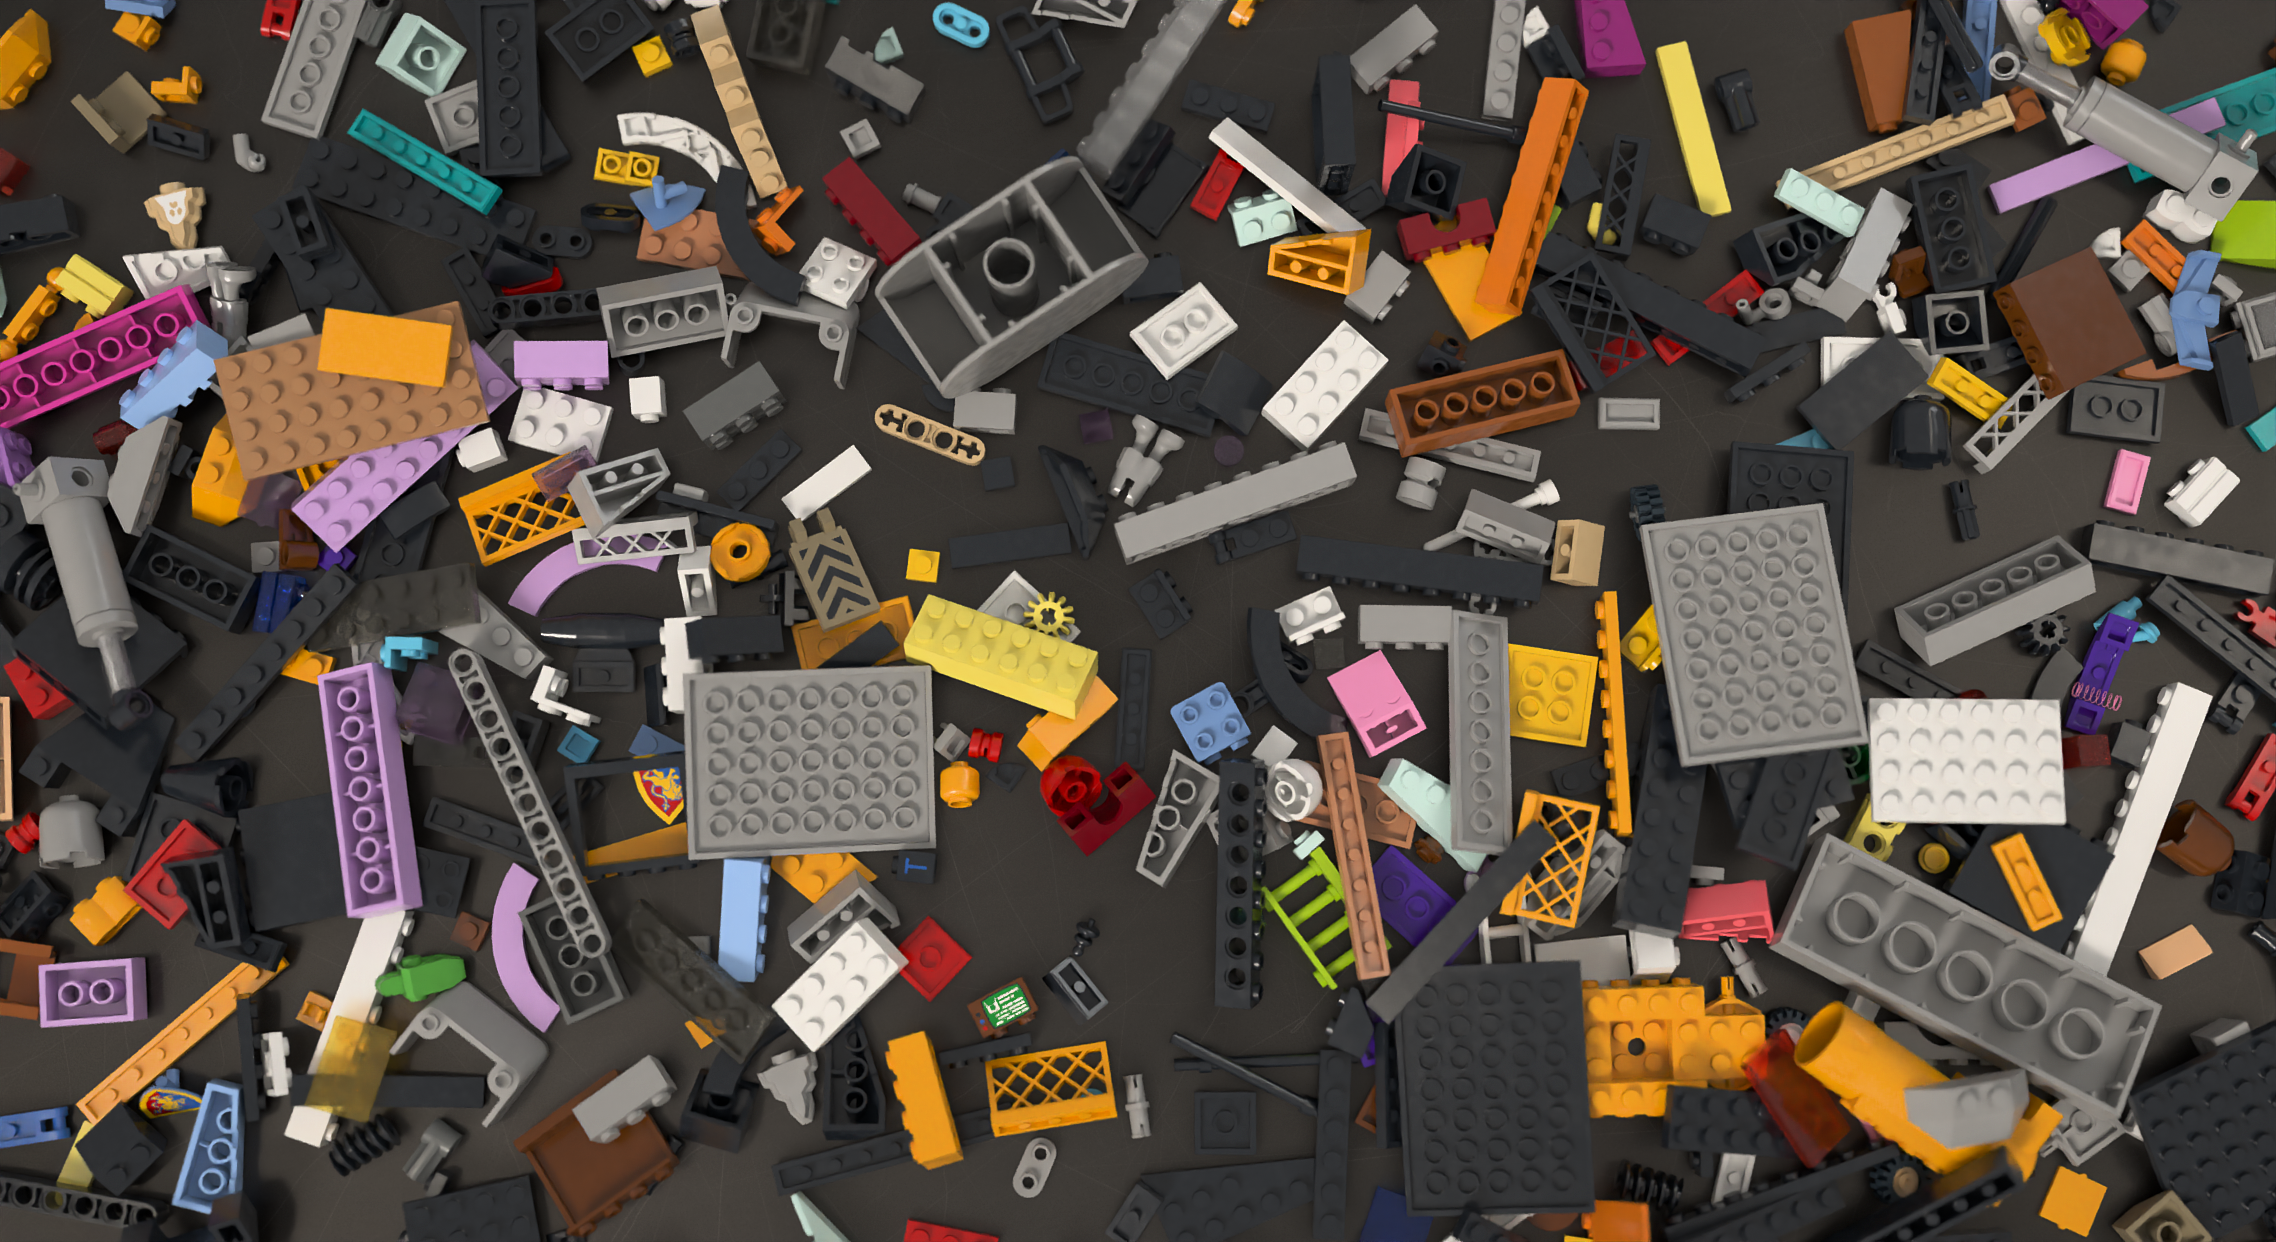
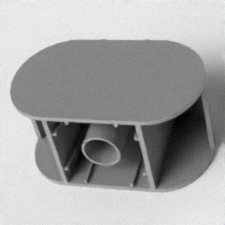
[875,156,1148,399]

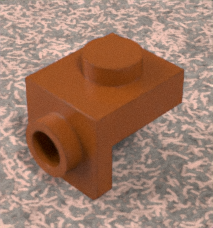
[2003,85,2047,133]

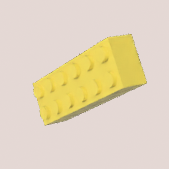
[904,594,1098,720]

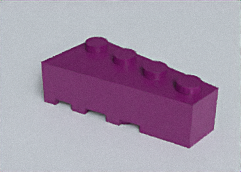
[1575,0,1646,78]

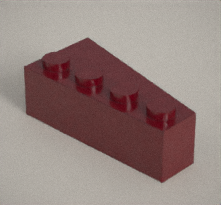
[821,156,923,267]

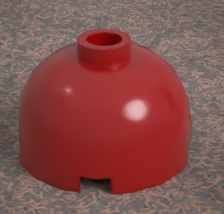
[1040,755,1102,817]

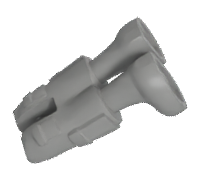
[207,261,257,348]
[1107,414,1185,507]

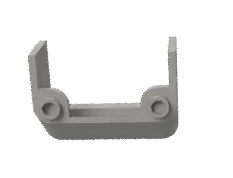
[721,281,860,390]
[389,981,549,1128]

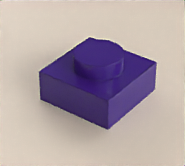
[318,545,359,572]

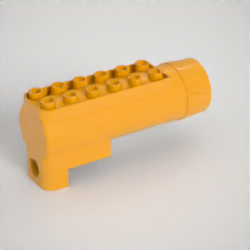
[1794,1001,2064,1207]

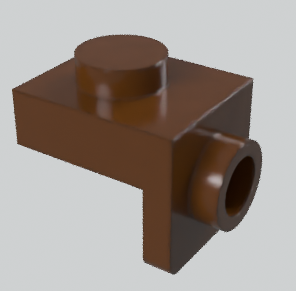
[1889,245,1930,298]

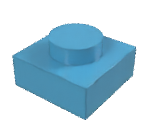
[557,725,601,763]

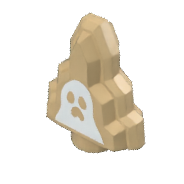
[144,182,206,250]

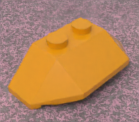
[0,9,51,110]
[192,413,268,527]

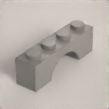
[1877,1021,1993,1065]

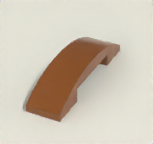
[2113,330,2237,382]

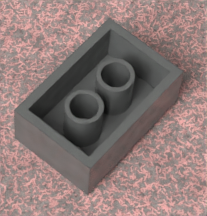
[683,361,787,450]

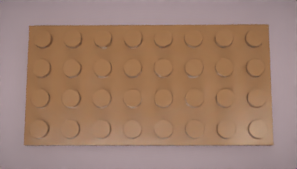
[213,301,490,481]

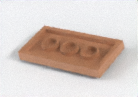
[636,209,762,281]
[1294,760,1416,849]

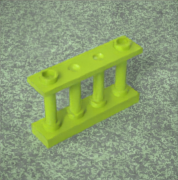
[1262,846,1392,990]

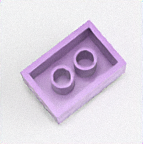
[514,341,609,391]
[39,957,148,1028]

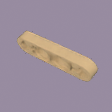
[875,404,986,466]

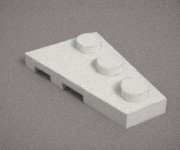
[122,246,231,300]

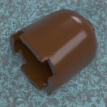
[2155,799,2235,877]

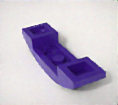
[2064,612,2139,737]

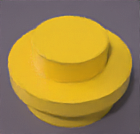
[1918,843,1950,874]

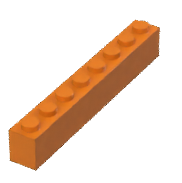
[1475,77,1589,316]

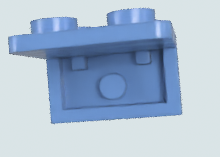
[1171,682,1252,766]

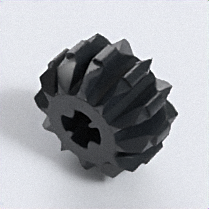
[2015,610,2071,657]

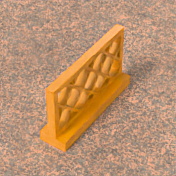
[458,452,585,567]
[1501,789,1600,928]
[985,1041,1117,1137]

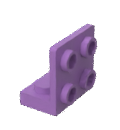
[0,426,36,488]

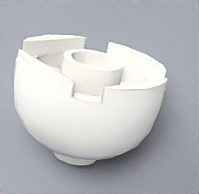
[1264,759,1323,822]

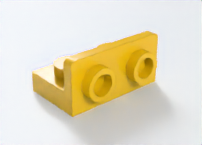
[1620,604,1662,672]

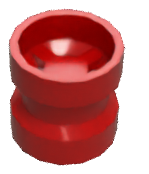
[968,727,1004,763]
[5,811,40,854]

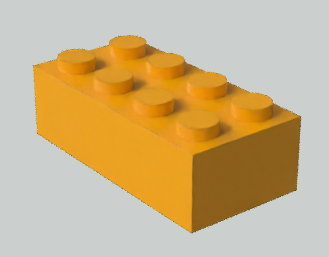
[885,1031,964,1170]

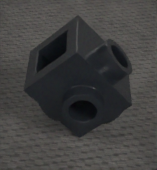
[1416,330,1467,379]

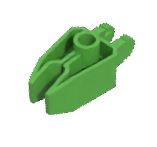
[374,953,466,1002]

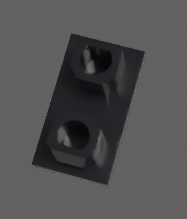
[759,571,809,628]

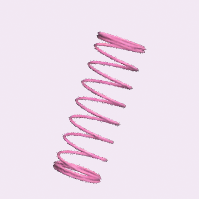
[2071,681,2122,711]

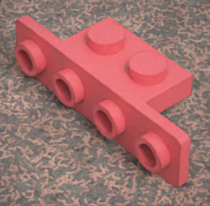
[1381,80,1425,197]

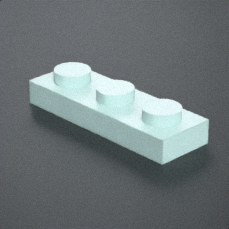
[1774,168,1865,237]

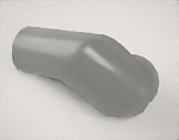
[233,134,266,172]

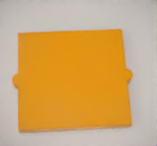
[2038,1165,2107,1237]

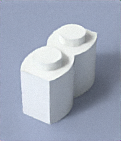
[2143,190,2218,244]

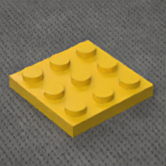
[1508,643,1598,748]

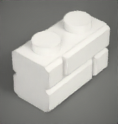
[2164,457,2240,528]

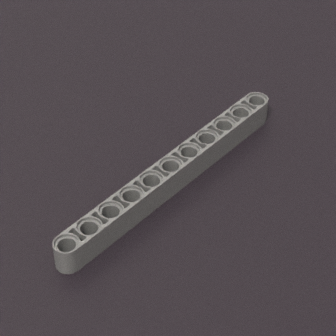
[448,649,612,958]

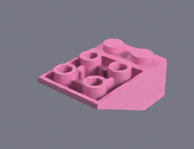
[1327,650,1426,758]

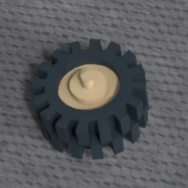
[1869,1151,1932,1205]

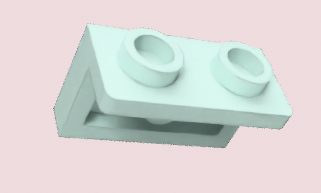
[1228,189,1297,247]

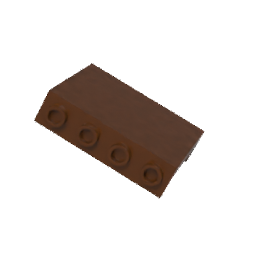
[1993,246,2147,400]
[513,1069,680,1237]

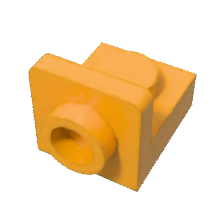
[112,11,162,52]
[151,66,202,104]

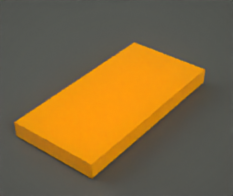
[1424,215,1522,342]
[317,308,453,388]
[791,595,915,669]

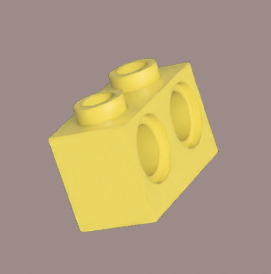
[1843,793,1907,862]

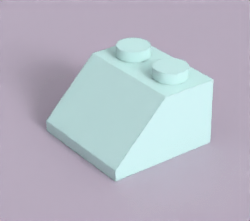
[375,13,467,97]

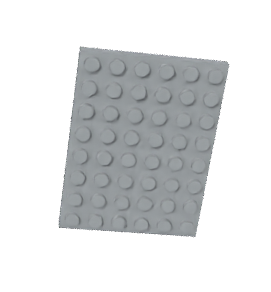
[1639,503,1869,767]
[683,665,936,860]

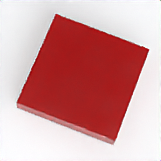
[897,915,973,1002]

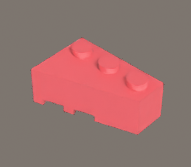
[1678,880,1775,944]

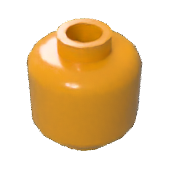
[2101,38,2147,86]
[940,761,980,808]

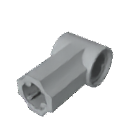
[2138,292,2177,357]

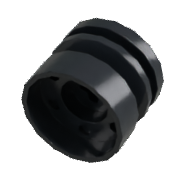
[0,531,63,611]

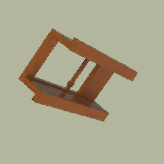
[0,938,57,1020]

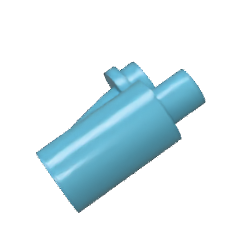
[2093,596,2160,643]

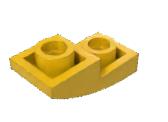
[594,148,659,187]

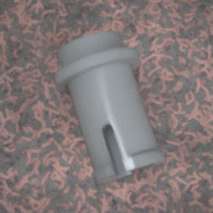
[902,183,942,214]

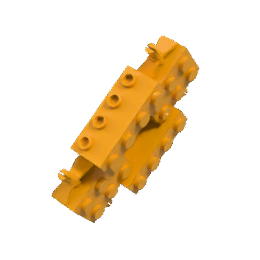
[1582,976,1767,1118]

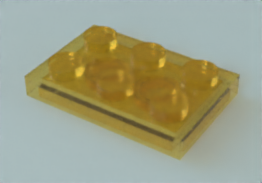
[305,1015,398,1124]

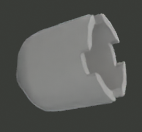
[39,795,105,869]

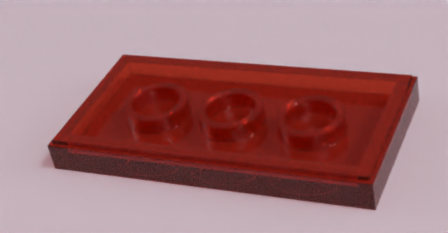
[1740,1028,1851,1167]

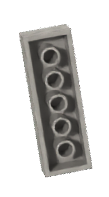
[1894,535,2096,666]

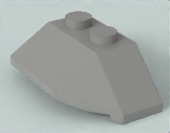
[107,416,183,537]
[1524,829,1625,941]
[1903,1068,2029,1150]

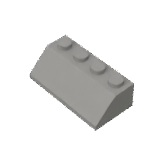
[596,266,729,358]

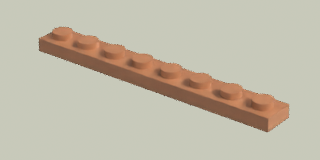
[1316,732,1391,980]

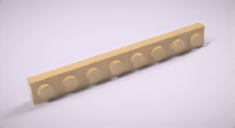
[1776,94,2016,211]

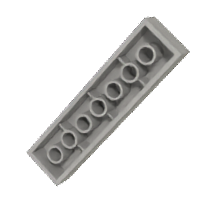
[1114,441,1357,565]

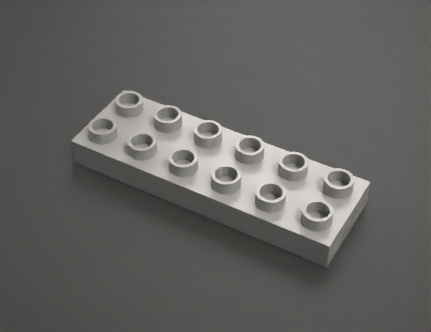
[1768,833,2162,1121]

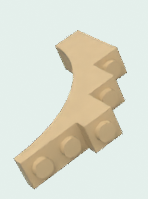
[691,5,788,199]

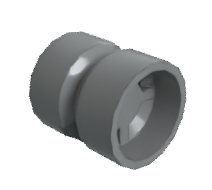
[1396,457,1446,510]

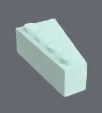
[1377,758,1487,872]

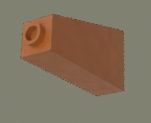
[1844,10,1911,134]

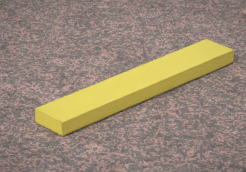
[1656,41,1731,217]

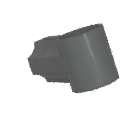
[354,0,402,49]
[403,1118,463,1184]

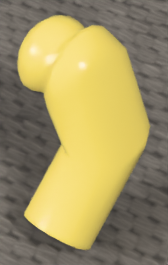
[1587,203,1616,245]

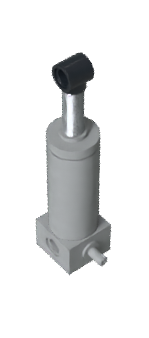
[1989,43,2259,222]
[13,456,154,732]

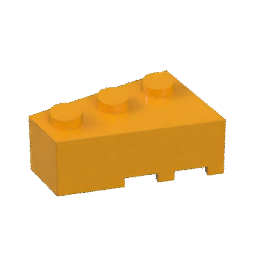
[1267,229,1371,295]
[1017,675,1118,772]

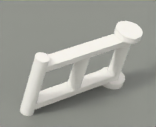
[1466,871,1532,963]

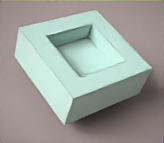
[1292,830,1325,860]

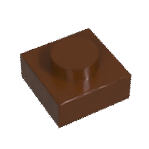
[449,911,492,951]

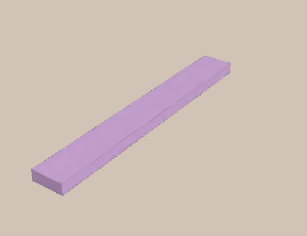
[1987,97,2226,215]

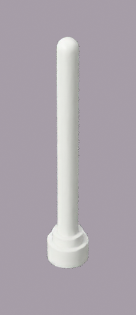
[1423,479,1560,552]

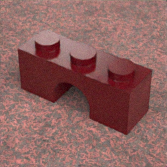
[1396,197,1496,263]
[1057,761,1156,857]

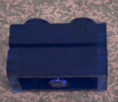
[252,571,309,634]

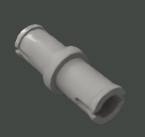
[1720,937,1768,999]
[1123,1074,1152,1138]

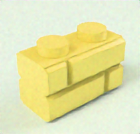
[55,254,134,319]

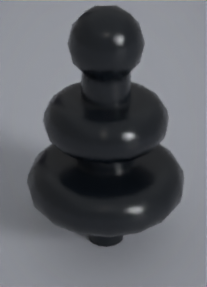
[1073,918,1100,957]

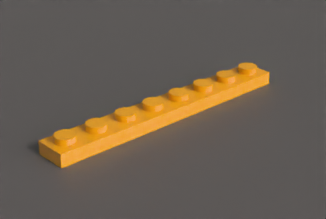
[1595,591,1632,837]
[76,956,290,1126]

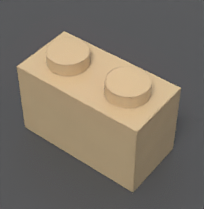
[1550,520,1605,586]

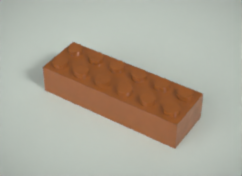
[1385,349,1581,458]

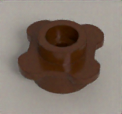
[1414,835,1444,865]

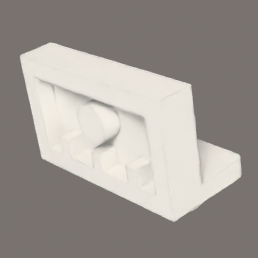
[1274,586,1346,646]

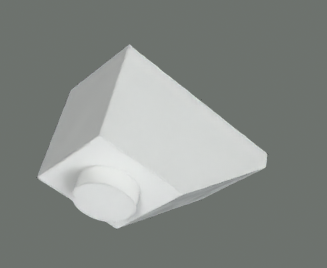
[677,546,717,617]

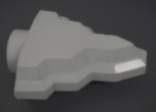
[757,1049,819,1125]

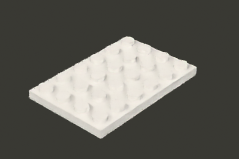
[1867,698,2066,825]

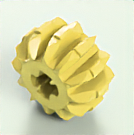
[1023,592,1075,639]

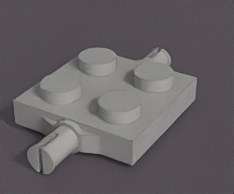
[2039,1098,2126,1166]

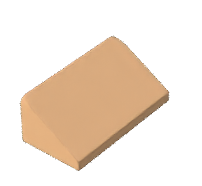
[2137,924,2213,980]

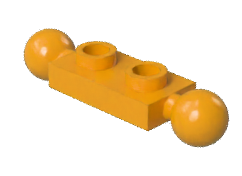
[0,267,65,362]

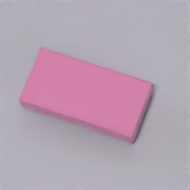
[2103,449,2151,516]

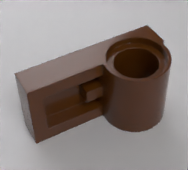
[279,509,319,571]

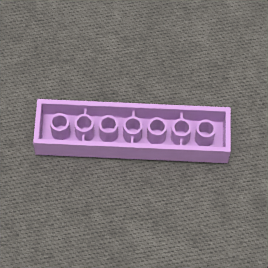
[291,339,518,553]
[317,662,423,919]

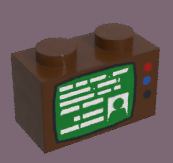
[967,976,1039,1040]

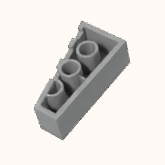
[1136,749,1219,889]

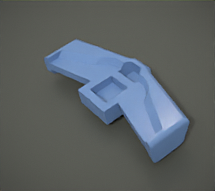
[2169,250,2222,371]

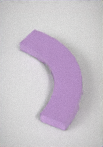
[508,535,668,617]
[492,862,561,1033]

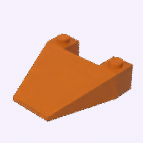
[1582,1200,1649,1242]

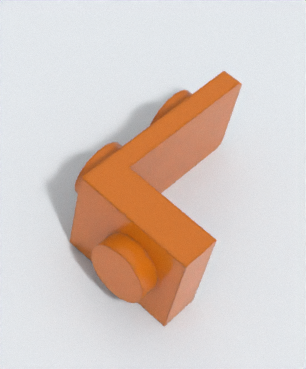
[752,185,804,256]

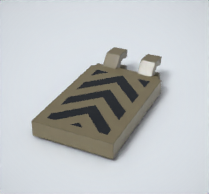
[788,508,881,633]

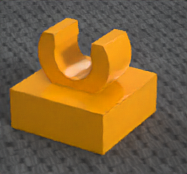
[296,990,334,1032]

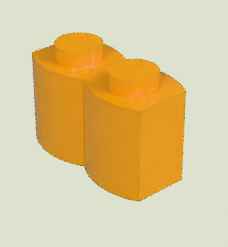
[70,876,143,946]

